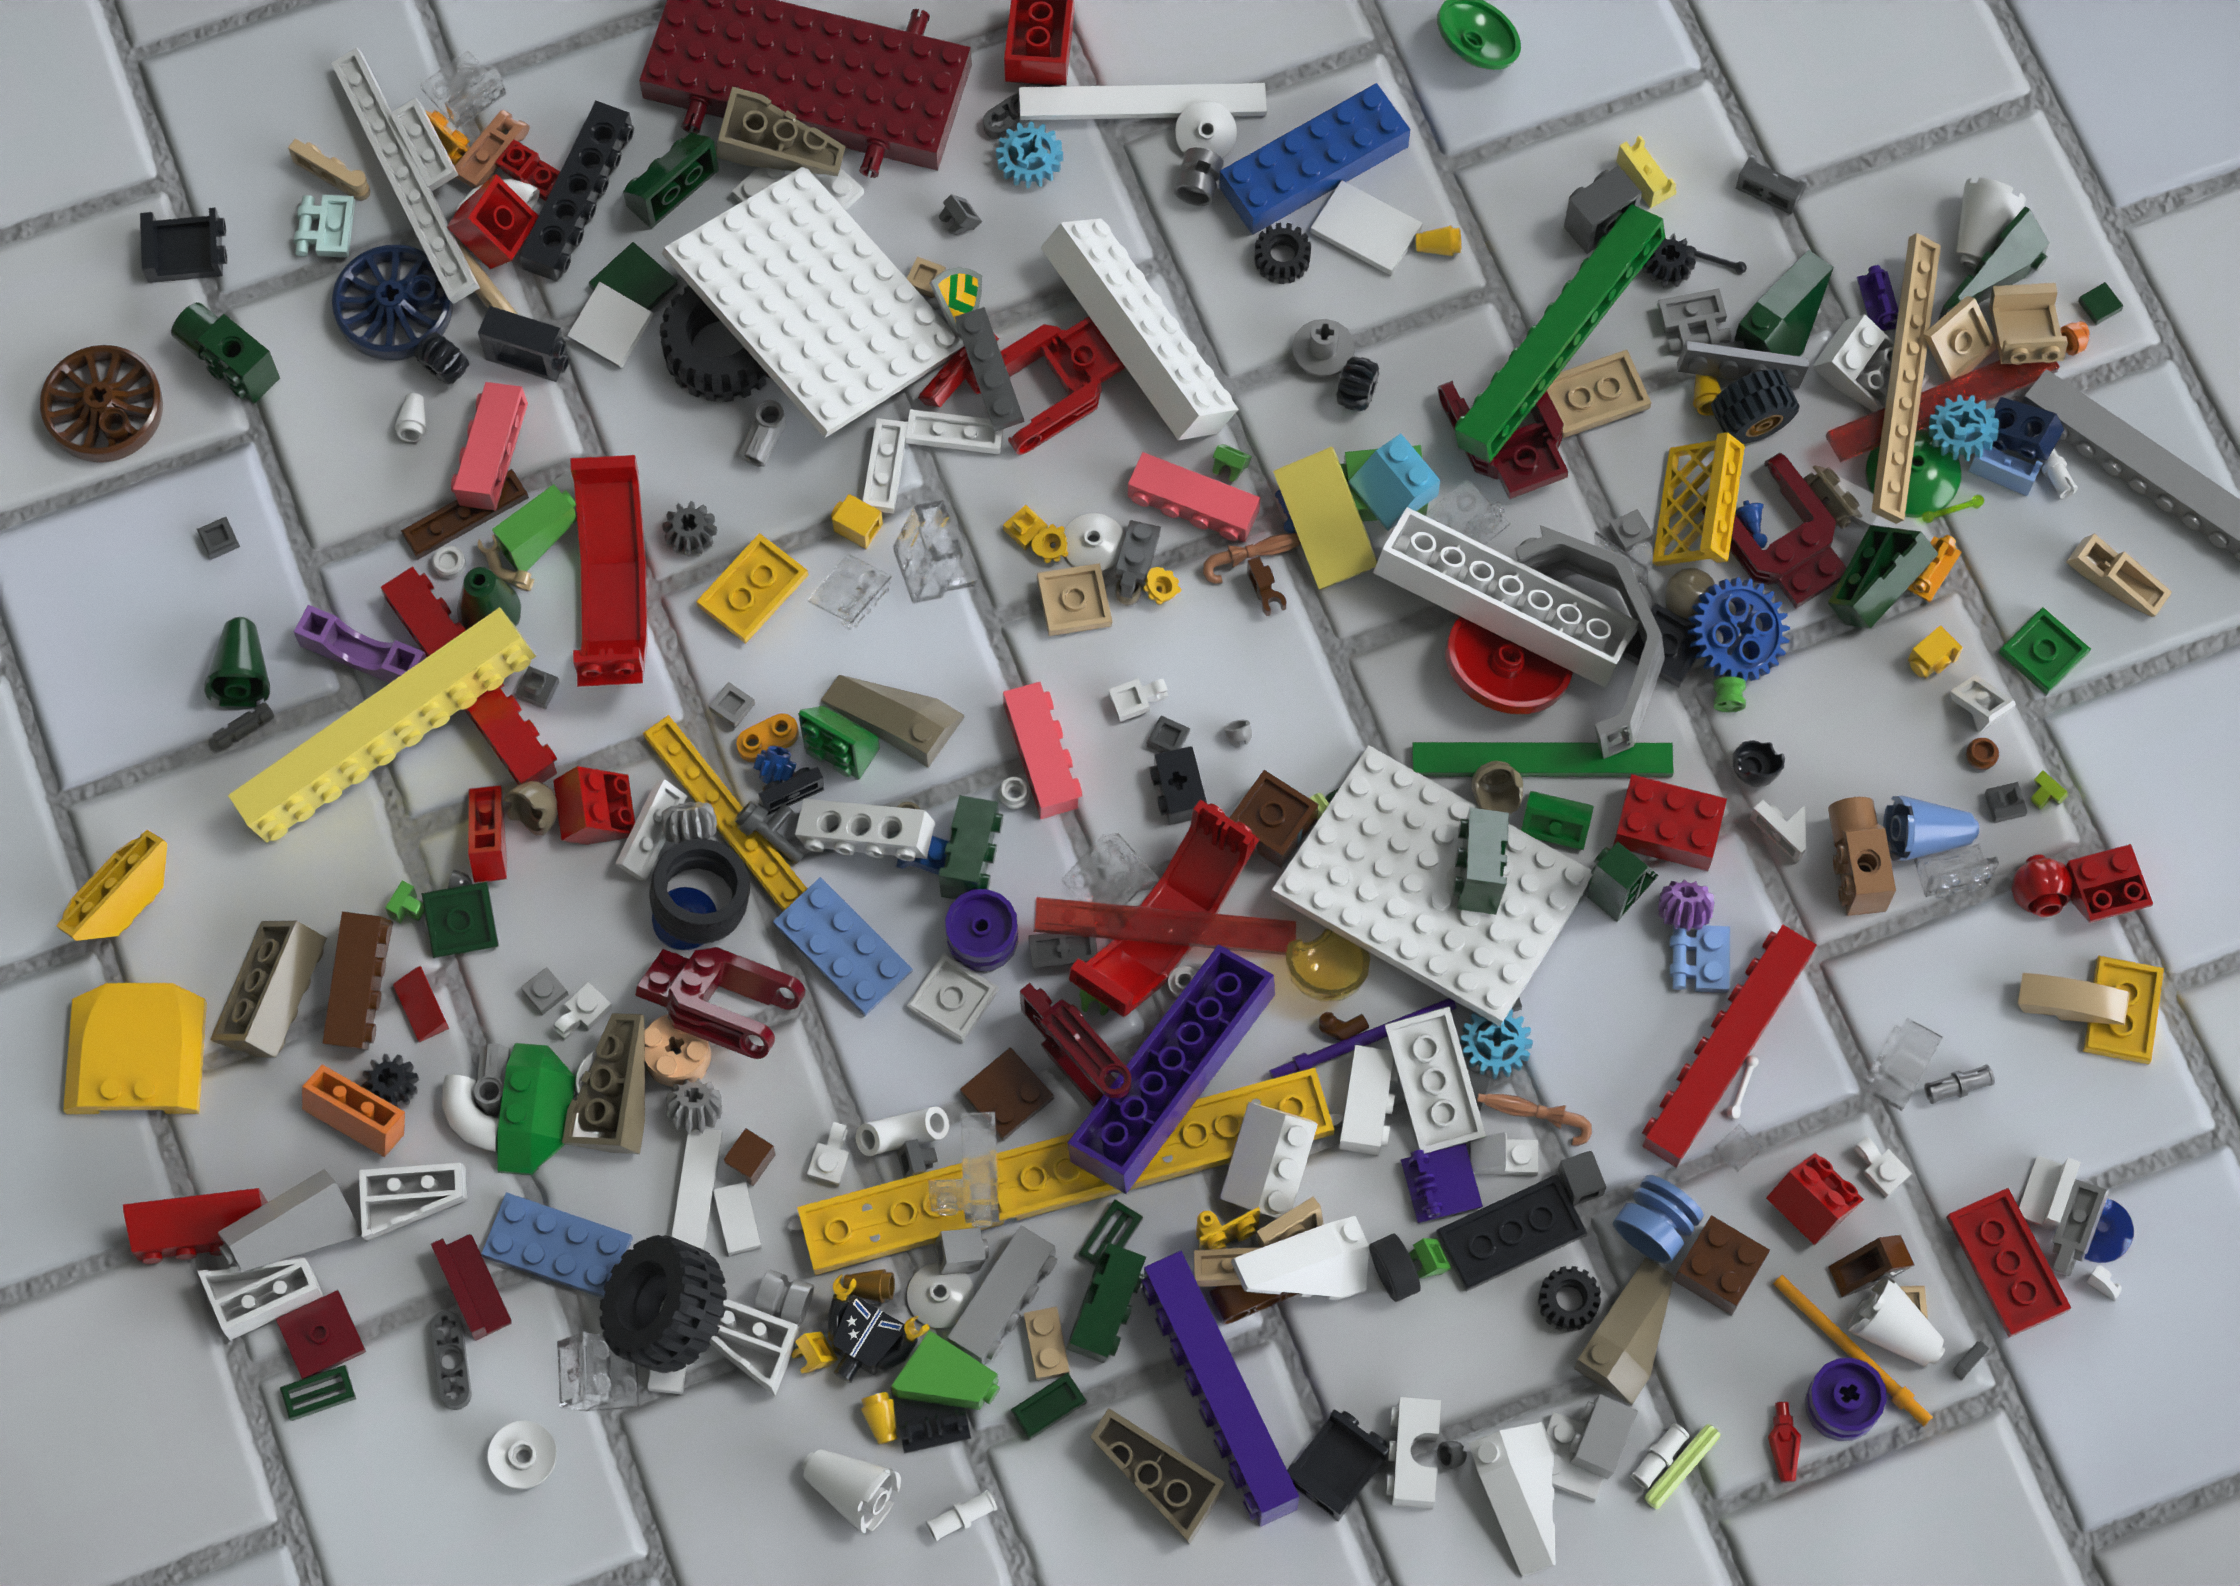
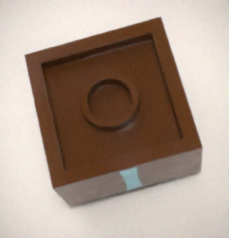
[1230,770,1319,868]

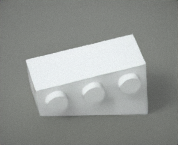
[359,1162,467,1241]

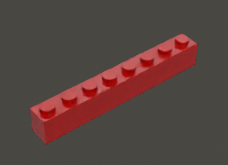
[380,566,557,785]
[1642,924,1817,1168]

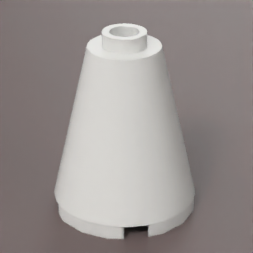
[1956,177,2026,268]
[1847,1276,1945,1366]
[802,1449,901,1533]

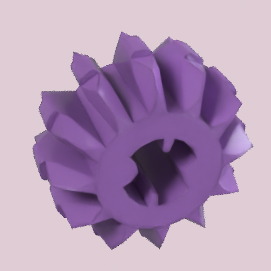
[1658,879,1715,932]

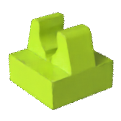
[2030,770,2068,810]

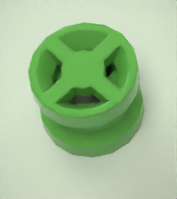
[1713,677,1746,712]

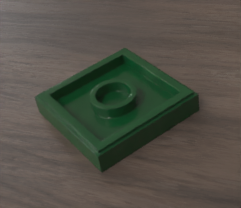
[589,242,678,311]
[421,881,499,958]

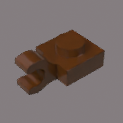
[1247,556,1287,616]

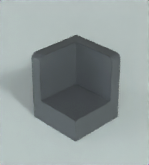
[1558,1151,1606,1206]

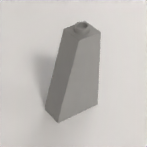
[218,1169,362,1272]

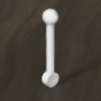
[1727,1055,1759,1119]

